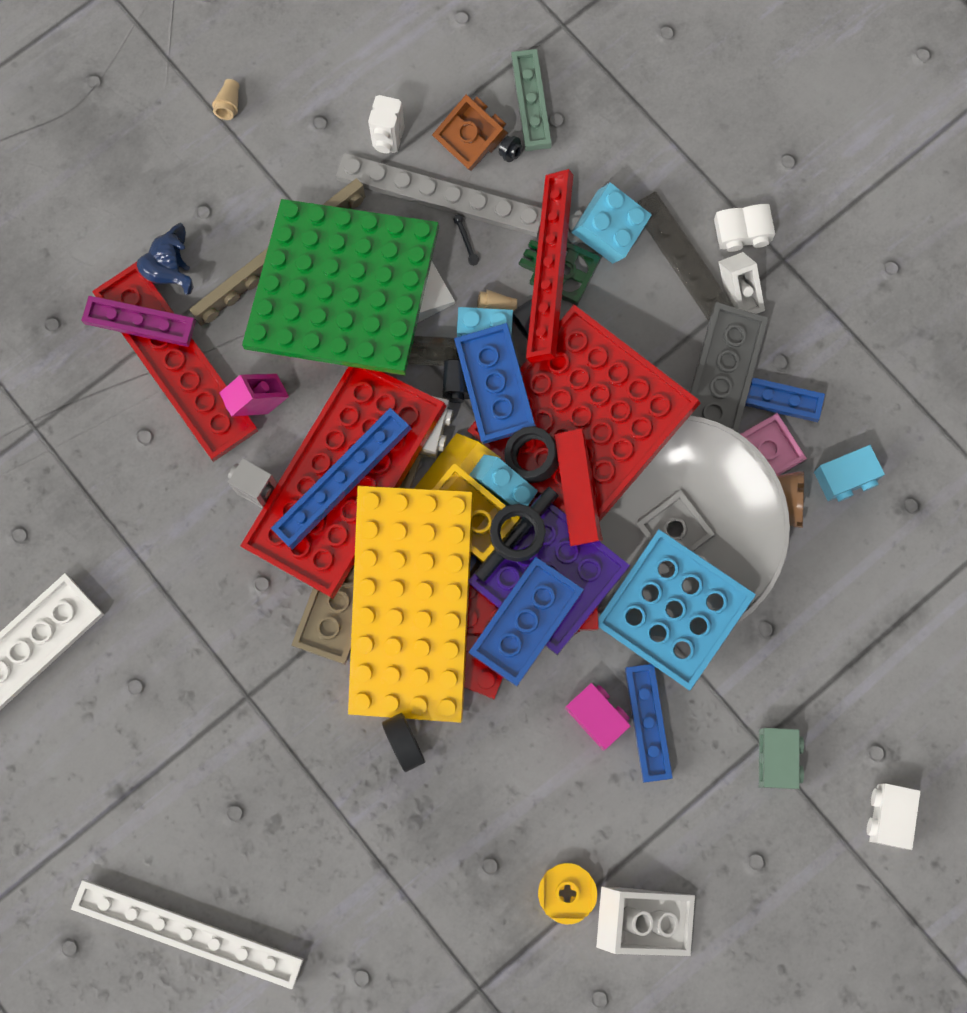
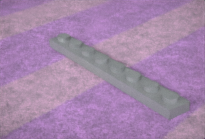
[336,153,542,237]

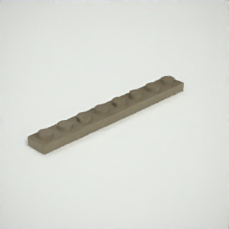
[189,178,366,326]

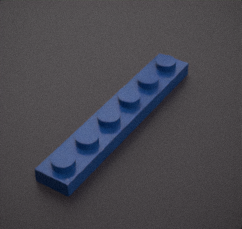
[271,408,412,550]

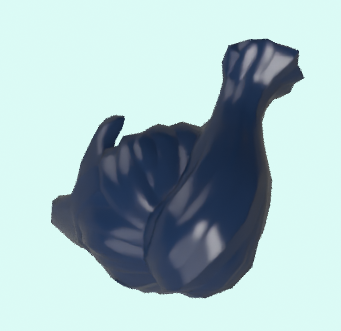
[137,223,194,295]

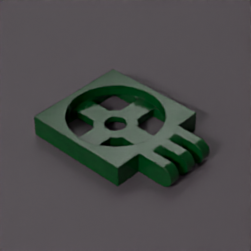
[519,240,601,306]

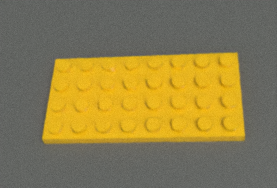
[348,486,473,723]

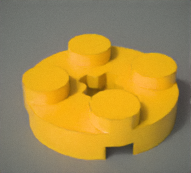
[538,863,597,924]

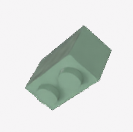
[759,728,804,789]

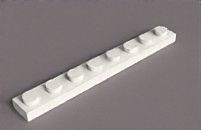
[71,880,304,989]

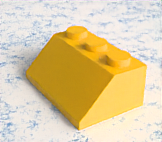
[414,433,501,489]

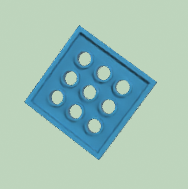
[598,529,756,691]

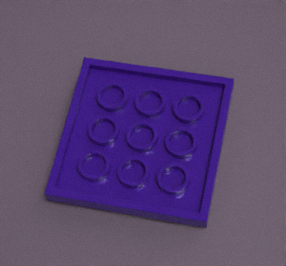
[469,495,630,656]

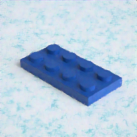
[454,323,536,444]
[469,557,584,687]

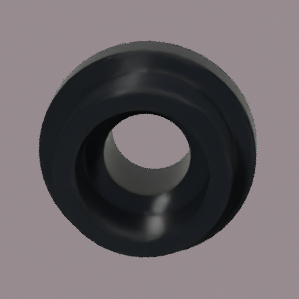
[499,136,522,162]

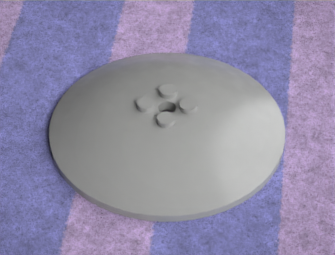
[562,415,790,642]

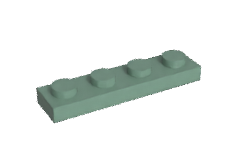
[511,49,552,151]

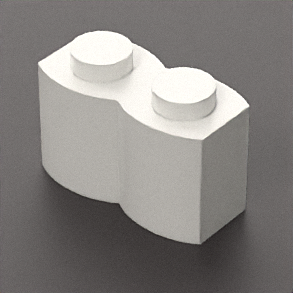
[714,204,775,252]

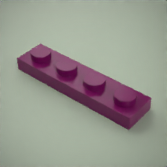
[81,296,196,347]

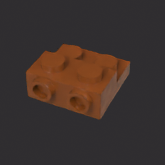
[432,94,508,171]

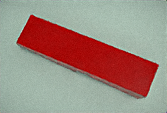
[555,428,603,546]

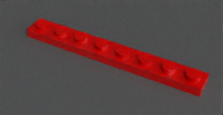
[526,169,574,363]

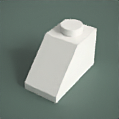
[718,252,765,314]

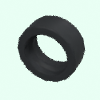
[504,426,559,483]
[490,504,546,562]
[382,713,425,772]

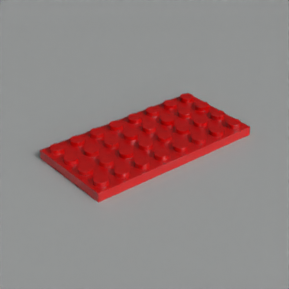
[240,366,447,599]

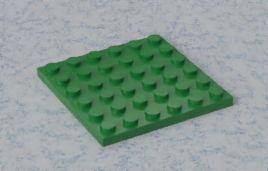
[242,199,439,375]

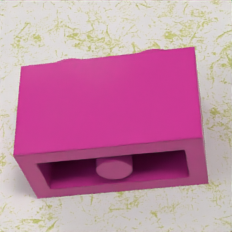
[220,374,289,416]
[565,683,631,751]

